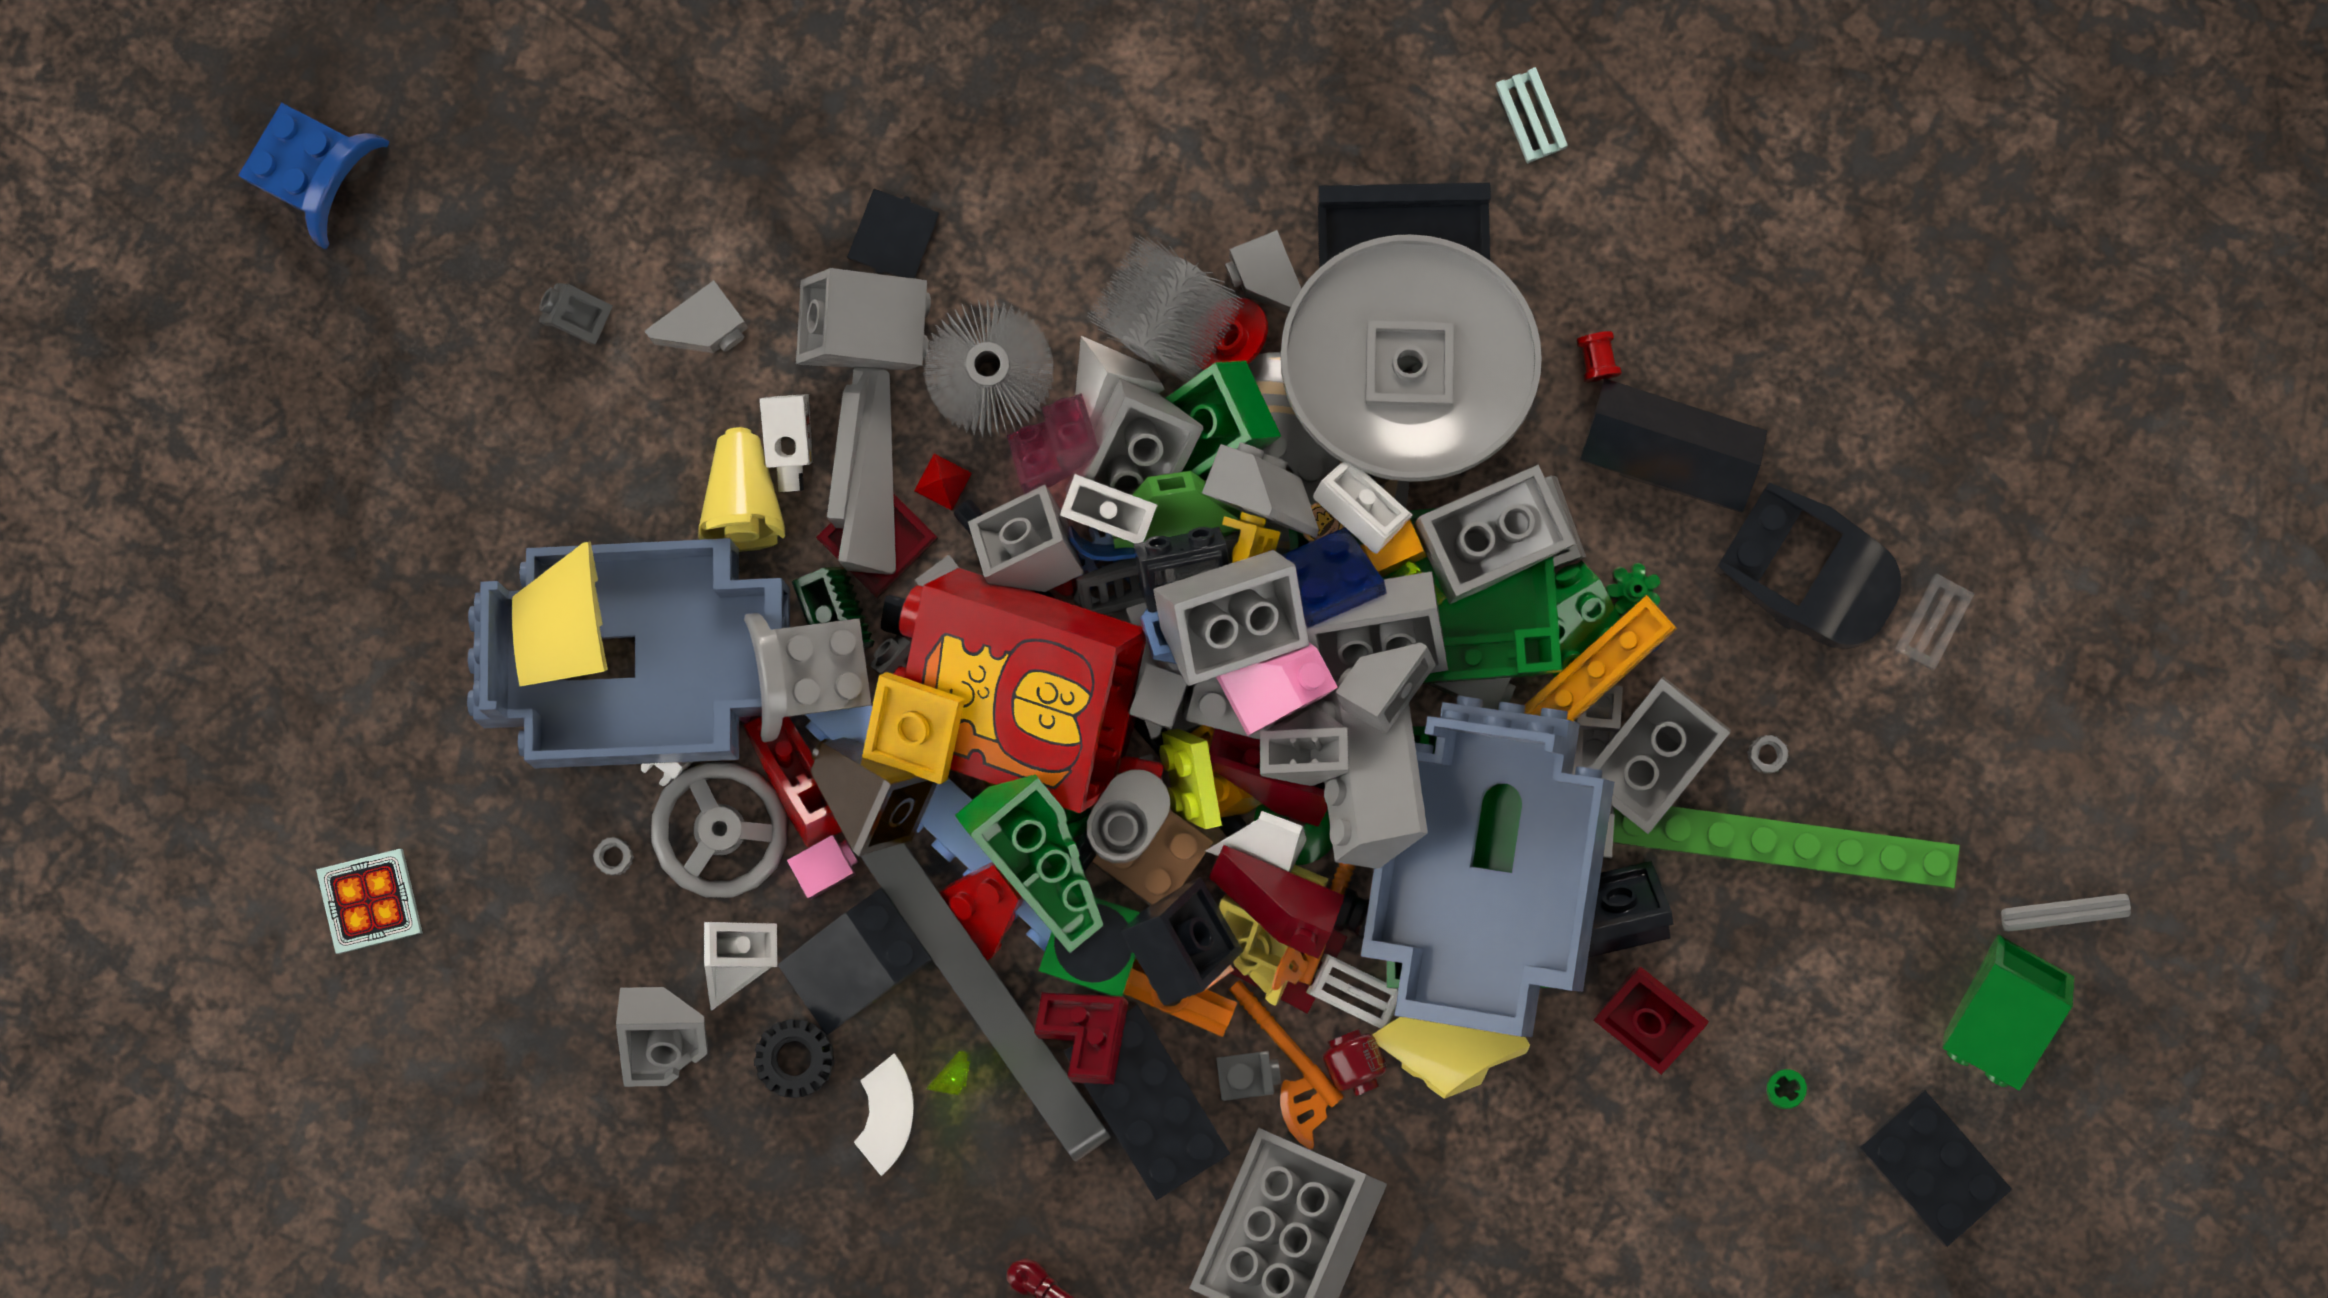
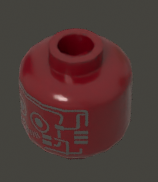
[1323,1028,1387,1096]

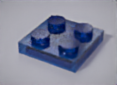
[1282,527,1387,628]

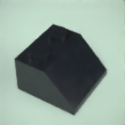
[1121,877,1243,1006]

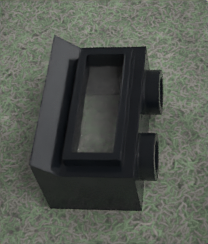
[1134,527,1229,612]

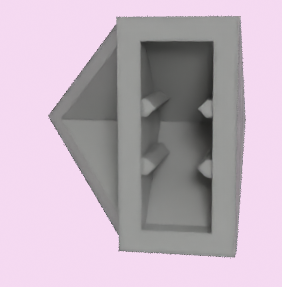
[1260,704,1349,786]

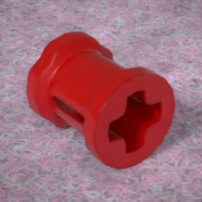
[1576,331,1622,383]

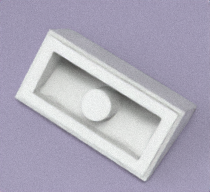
[1313,462,1412,554]

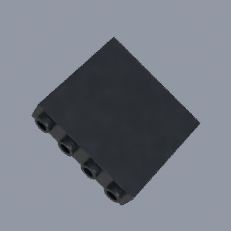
[1317,182,1491,268]

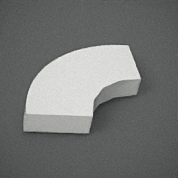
[854,1053,914,1176]

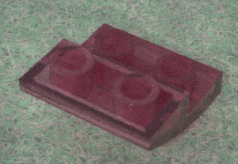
[1007,393,1099,494]

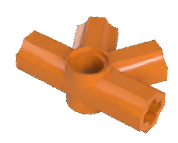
[1123,958,1238,1037]

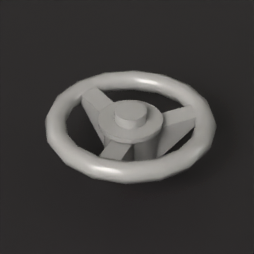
[651,762,788,898]

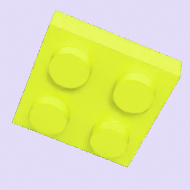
[1159,728,1222,830]

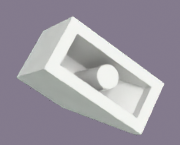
[1060,474,1157,544]

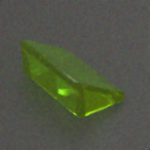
[927,1050,971,1095]

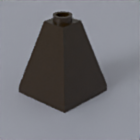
[810,737,938,856]

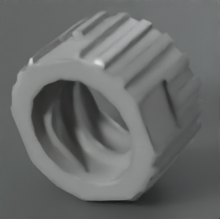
[1747,735,1789,774]
[593,837,634,876]

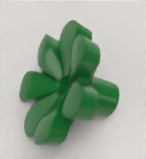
[1605,563,1661,616]

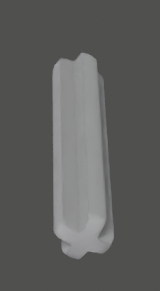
[2001,894,2131,932]

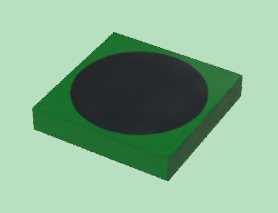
[1038,897,1140,997]

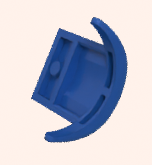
[238,102,389,249]

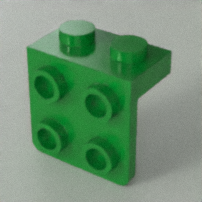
[1551,560,1621,678]

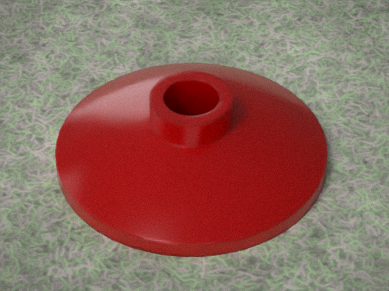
[1189,297,1268,371]

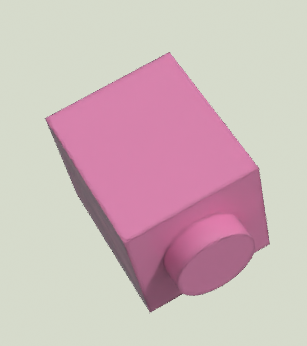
[787,835,858,900]

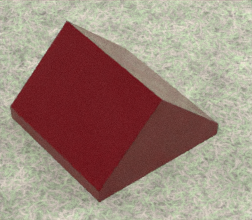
[1593,966,1709,1075]

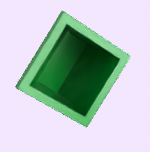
[1942,935,2074,1091]

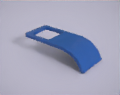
[1068,526,1136,561]

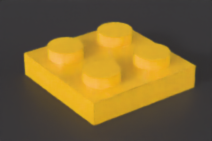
[862,672,965,784]

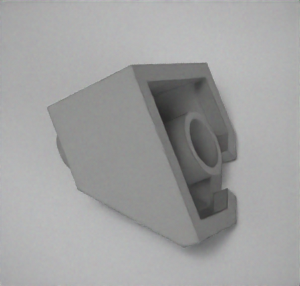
[616,987,708,1087]

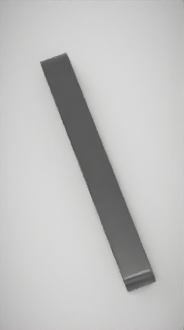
[860,843,1111,1163]

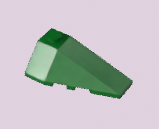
[955,774,1103,953]

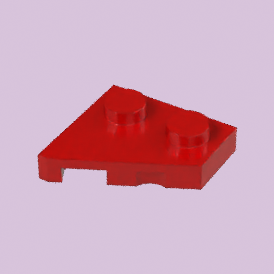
[940,862,1024,960]

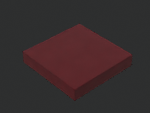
[816,494,938,599]

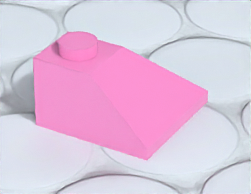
[1216,643,1338,736]

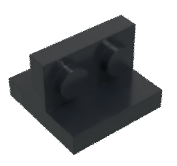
[1588,861,1674,958]

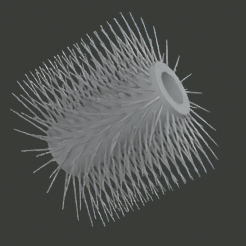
[1087,236,1244,383]
[923,300,1054,437]

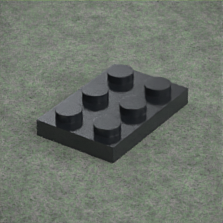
[1858,1090,2012,1247]

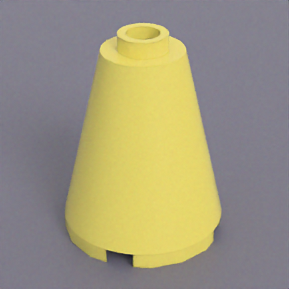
[698,427,785,552]

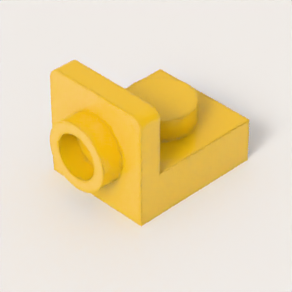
[1222,512,1281,563]

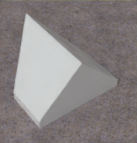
[1074,336,1165,433]
[1205,811,1306,872]
[704,922,777,1011]

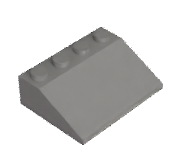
[1189,1128,1387,1298]

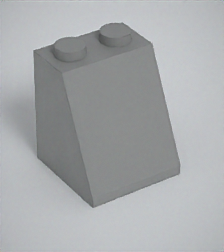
[796,268,931,370]

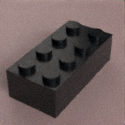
[1064,1005,1230,1201]

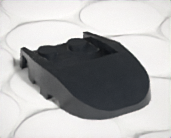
[1714,482,1901,649]

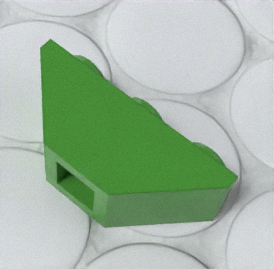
[1112,471,1241,549]

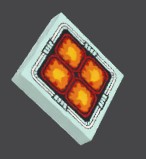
[316,848,423,954]

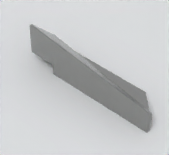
[827,367,896,574]

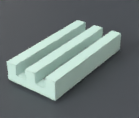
[1495,67,1568,163]

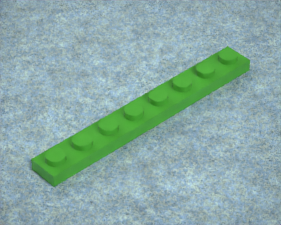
[1613,806,1960,889]

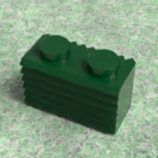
[792,567,875,650]

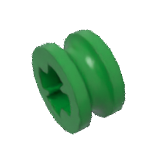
[1766,1069,1807,1109]

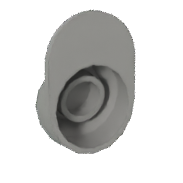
[1087,770,1170,863]

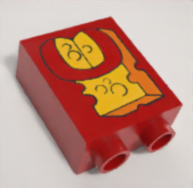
[893,568,1146,813]

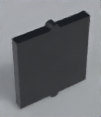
[847,189,940,279]

